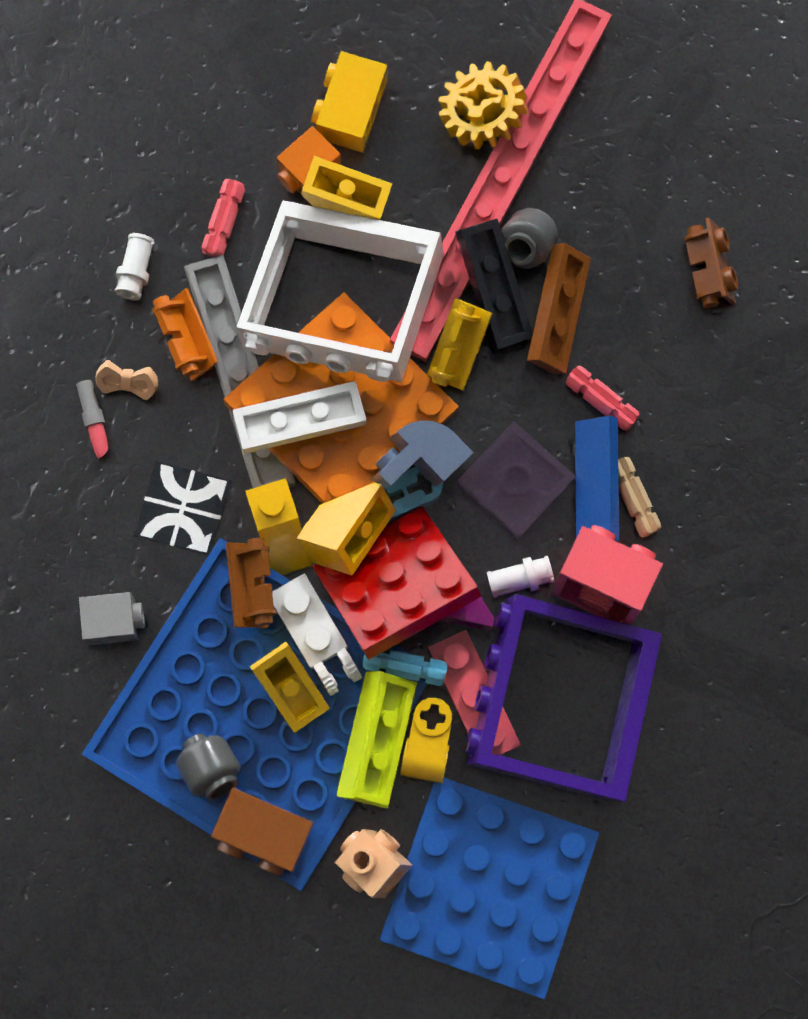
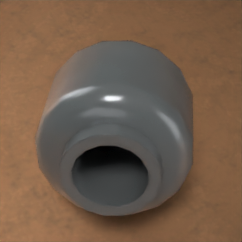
[501,208,558,269]
[176,733,241,801]

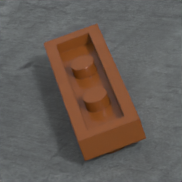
[527,243,591,374]

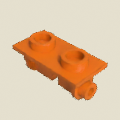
[152,288,218,381]

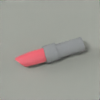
[76,380,109,459]

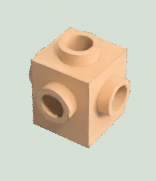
[335,829,413,898]

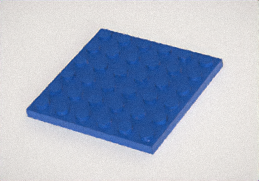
[82,538,428,892]

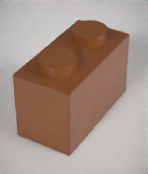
[211,787,315,877]

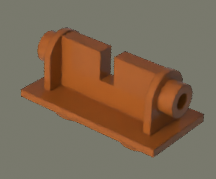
[685,218,739,308]
[226,538,276,628]

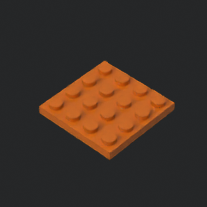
[224,292,459,504]

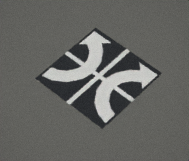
[134,461,231,555]

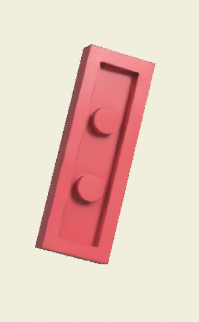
[428,630,521,756]

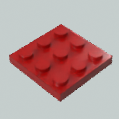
[312,506,482,660]

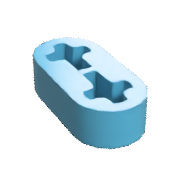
[385,467,443,522]

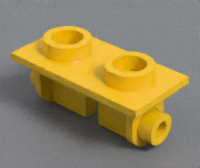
[427,298,493,390]

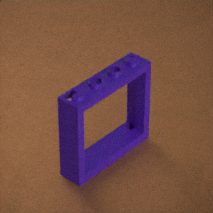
[465,594,662,803]

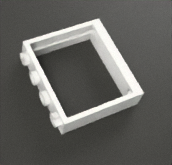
[236,200,444,382]

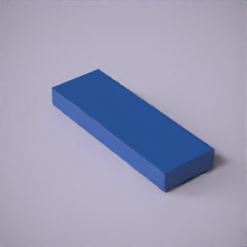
[575,415,619,542]

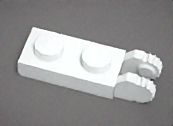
[272,573,362,696]

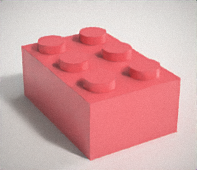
[551,525,663,625]

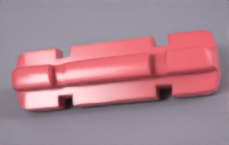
[202,179,245,257]
[566,366,640,431]

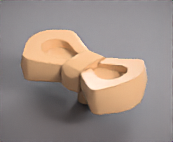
[95,360,158,400]

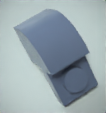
[371,421,474,490]

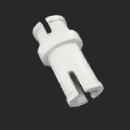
[115,233,154,300]
[487,556,555,598]

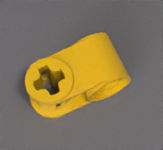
[400,698,452,784]

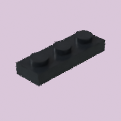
[455,218,533,350]

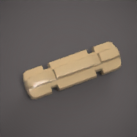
[618,457,661,537]

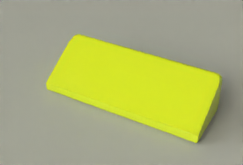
[337,671,417,809]

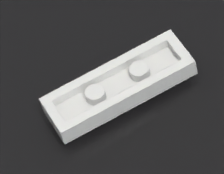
[232,381,366,454]

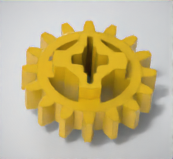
[439,62,528,149]

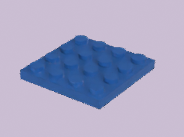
[379,778,600,999]

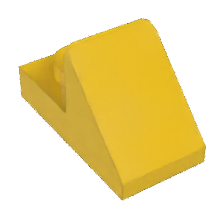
[250,642,330,733]

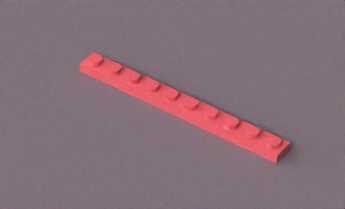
[390,0,612,362]

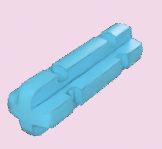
[363,649,447,686]

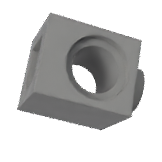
[79,592,145,646]

